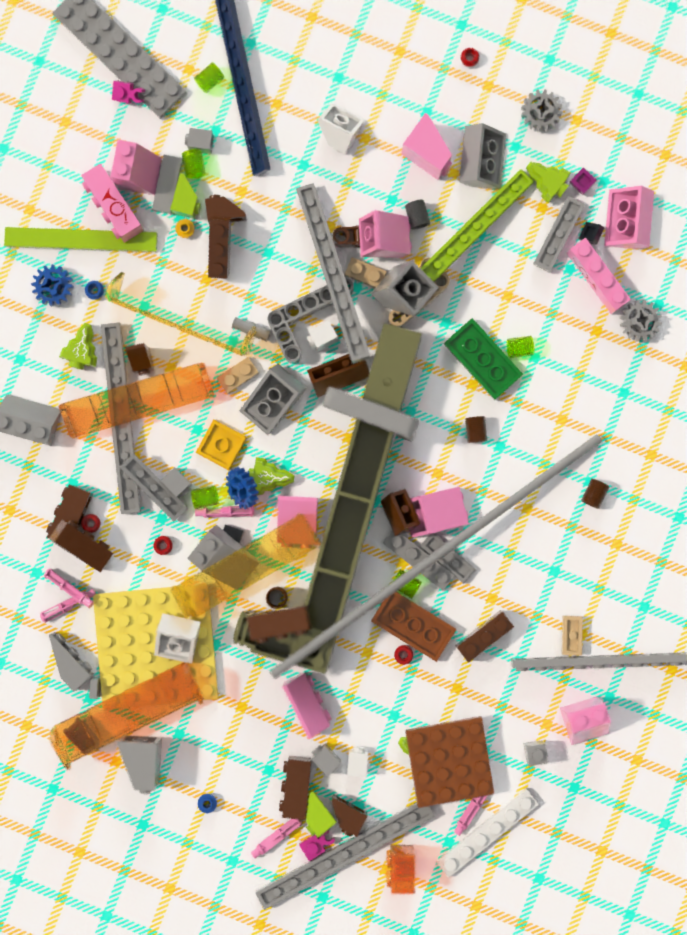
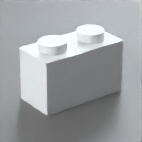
[307,320,338,352]

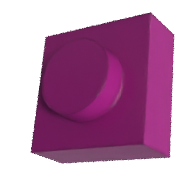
[569,167,597,195]

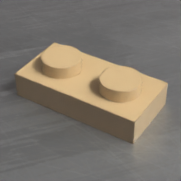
[344,257,387,288]
[217,357,259,394]
[561,615,583,655]

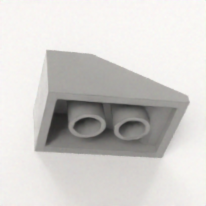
[239,364,307,435]
[187,524,260,590]

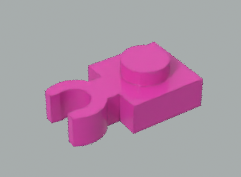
[112,80,145,104]
[299,829,335,861]

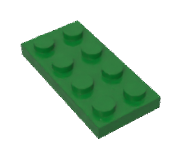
[443,318,523,400]

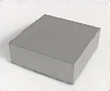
[89,677,101,699]

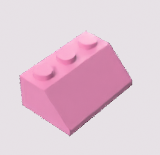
[604,186,654,249]
[282,672,332,740]

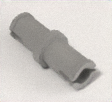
[231,317,271,342]

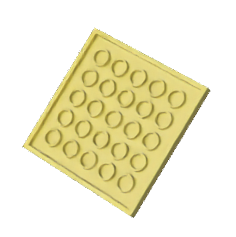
[93,583,219,710]

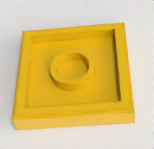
[195,419,248,471]

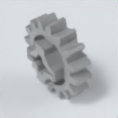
[521,89,563,132]
[619,300,662,342]

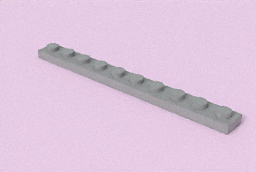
[296,183,371,364]
[101,322,141,514]
[511,652,687,671]
[255,802,435,910]

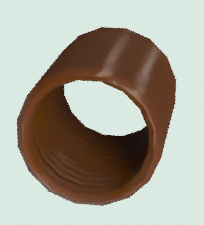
[465,416,488,443]
[581,478,610,509]
[266,587,288,609]

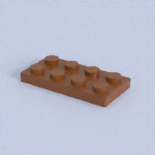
[371,592,457,662]

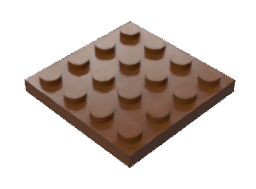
[405,716,494,808]

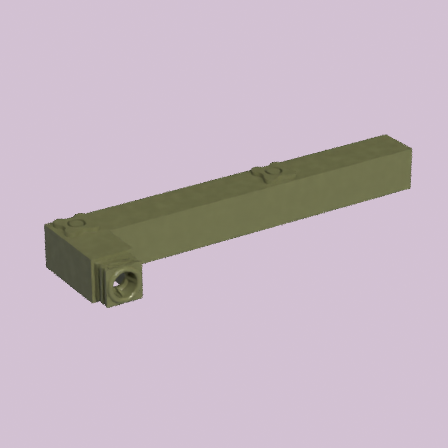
[233,323,422,674]

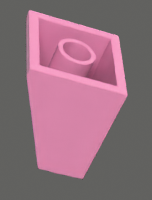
[401,113,452,180]
[110,140,162,196]
[359,210,412,258]
[410,487,469,537]
[277,496,318,548]
[560,697,611,745]

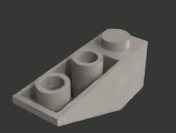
[49,632,94,692]

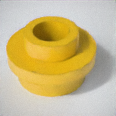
[175,219,195,238]

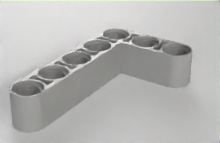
[267,277,354,364]
[321,387,419,442]

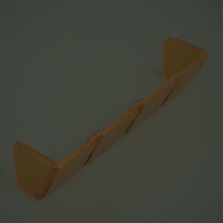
[58,362,215,439]
[50,662,204,770]

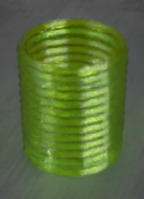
[194,62,225,93]
[182,149,206,179]
[506,335,535,359]
[191,485,219,509]
[393,569,422,599]

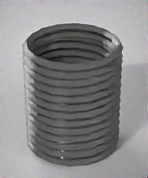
[404,199,431,230]

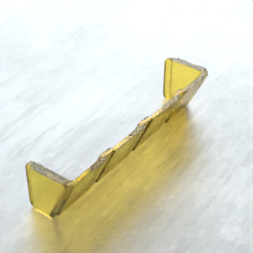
[105,272,257,356]
[170,513,322,619]

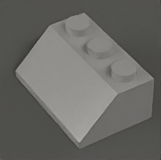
[459,123,507,190]
[0,394,62,446]

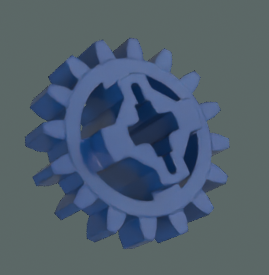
[31,264,74,307]
[225,467,259,509]

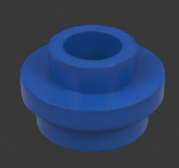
[85,280,104,300]
[198,793,217,813]

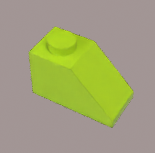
[170,173,201,220]
[306,791,337,837]

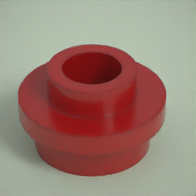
[460,48,479,67]
[81,514,101,533]
[153,536,173,555]
[394,645,413,665]

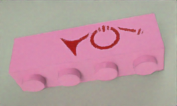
[81,163,143,243]
[567,238,631,314]

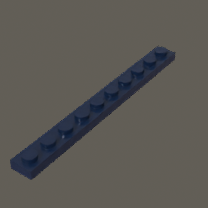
[215,0,271,176]

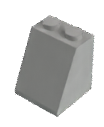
[371,260,439,316]
[117,735,162,794]

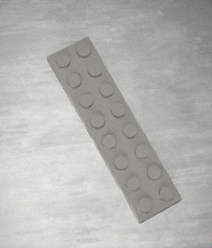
[52,0,187,119]

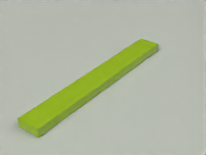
[420,169,534,282]
[4,227,158,252]

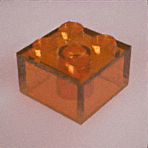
[386,844,415,894]

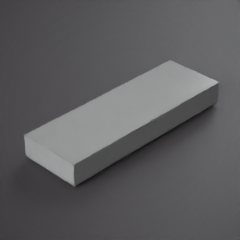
[152,154,183,215]
[420,533,476,584]

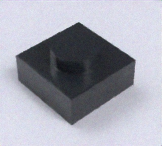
[578,222,604,245]
[223,525,244,543]

